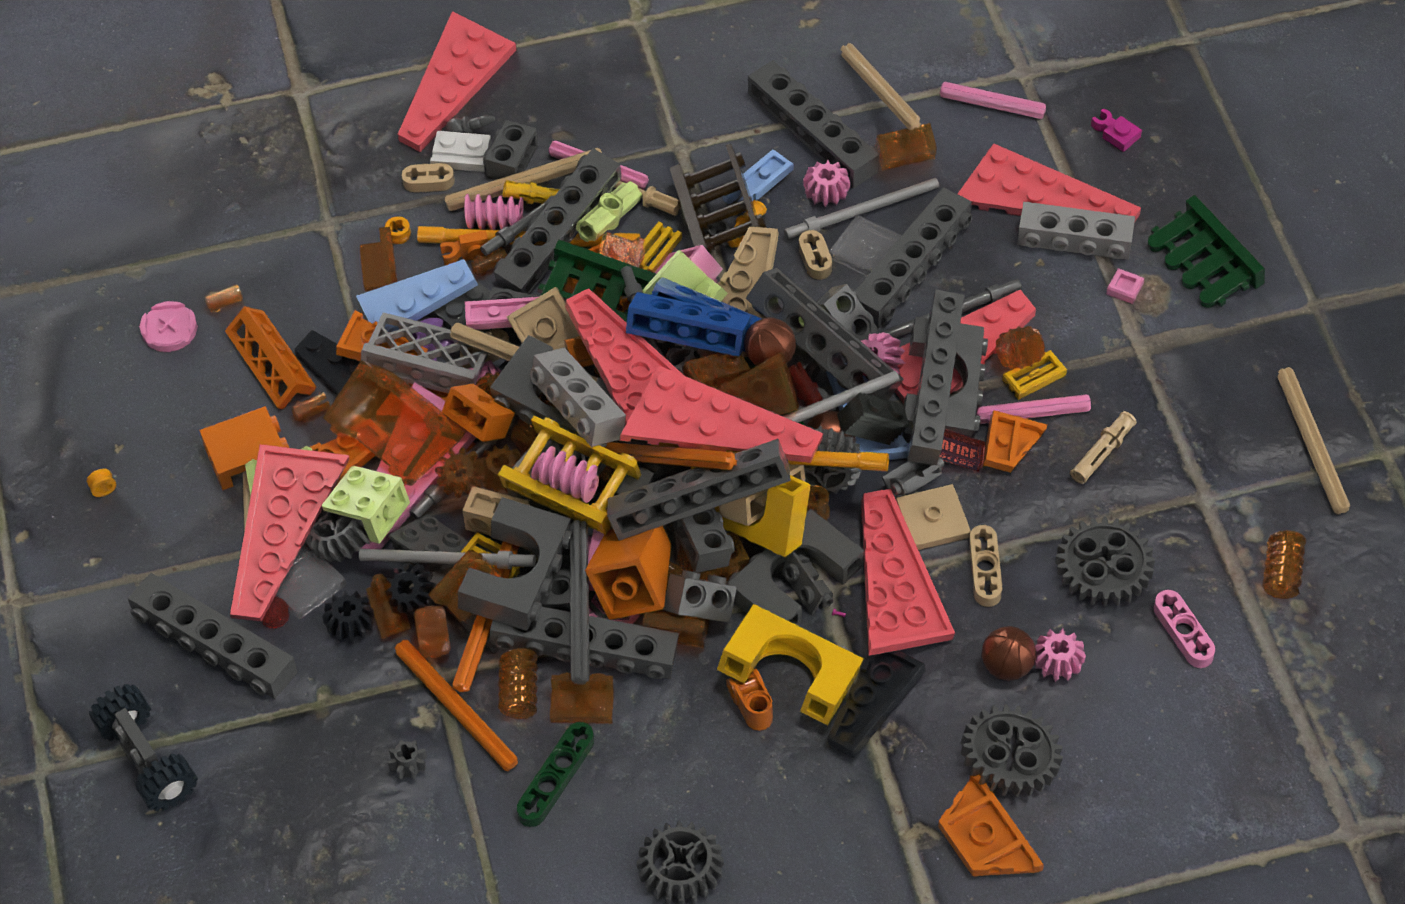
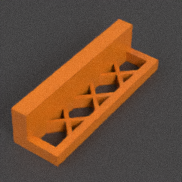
[225,306,317,409]

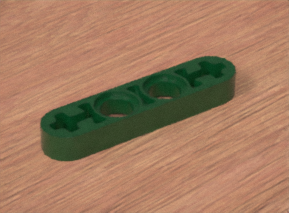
[517,722,594,827]

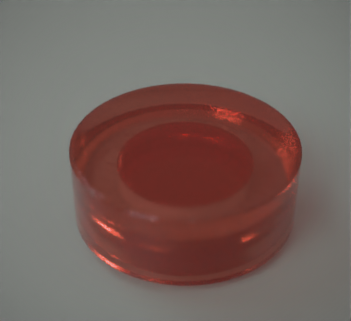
[261,597,290,628]

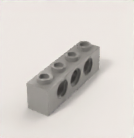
[1017,202,1135,260]
[530,347,626,447]

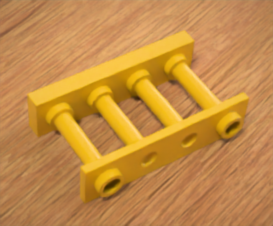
[498,416,641,535]

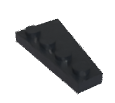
[294,330,401,421]
[828,650,926,758]

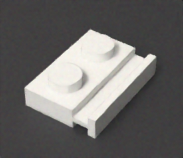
[430,131,491,172]

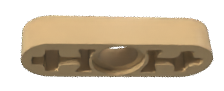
[969,525,1002,607]

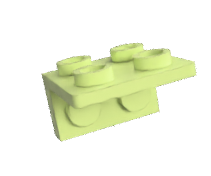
[643,250,728,301]
[322,466,410,544]

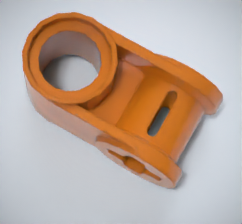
[726,668,773,731]

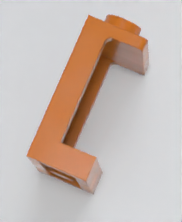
[199,406,289,491]

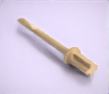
[614,181,682,216]

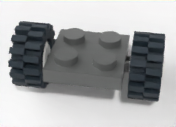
[89,684,198,812]

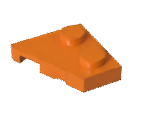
[983,410,1047,473]

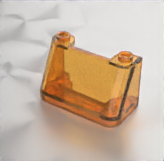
[323,360,466,486]

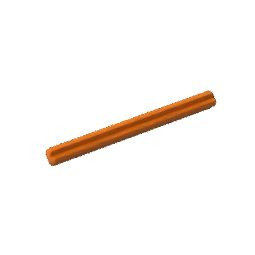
[603,442,737,470]
[452,541,519,693]
[395,639,518,771]

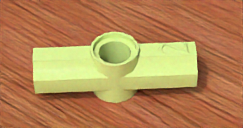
[576,181,642,242]

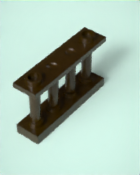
[670,143,767,256]

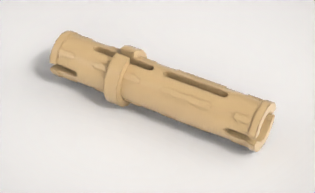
[1070,411,1137,484]

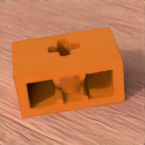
[442,383,515,442]

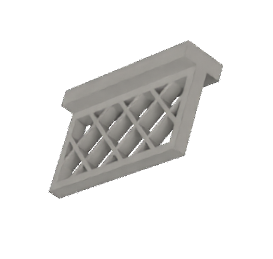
[361,312,489,393]

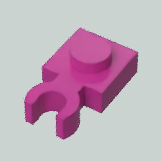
[1091,109,1142,152]

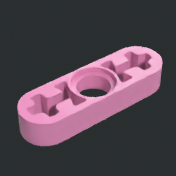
[1154,590,1215,668]

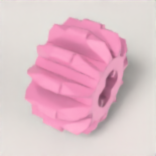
[803,160,850,207]
[861,332,905,376]
[1034,628,1086,682]

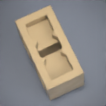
[462,487,530,536]

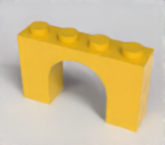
[691,450,811,557]
[717,604,864,725]

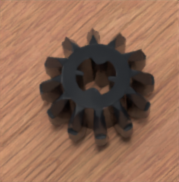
[384,563,438,615]
[322,590,375,643]

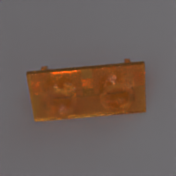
[366,574,411,639]

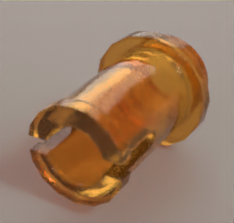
[471,247,507,276]
[205,284,243,312]
[291,392,330,422]

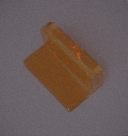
[360,227,397,291]
[429,550,503,622]

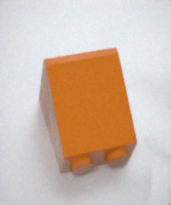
[585,526,671,620]

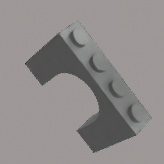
[902,316,988,443]
[490,335,613,438]
[458,497,573,631]
[728,509,864,626]

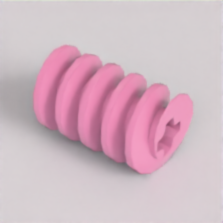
[464,193,524,230]
[531,446,599,503]

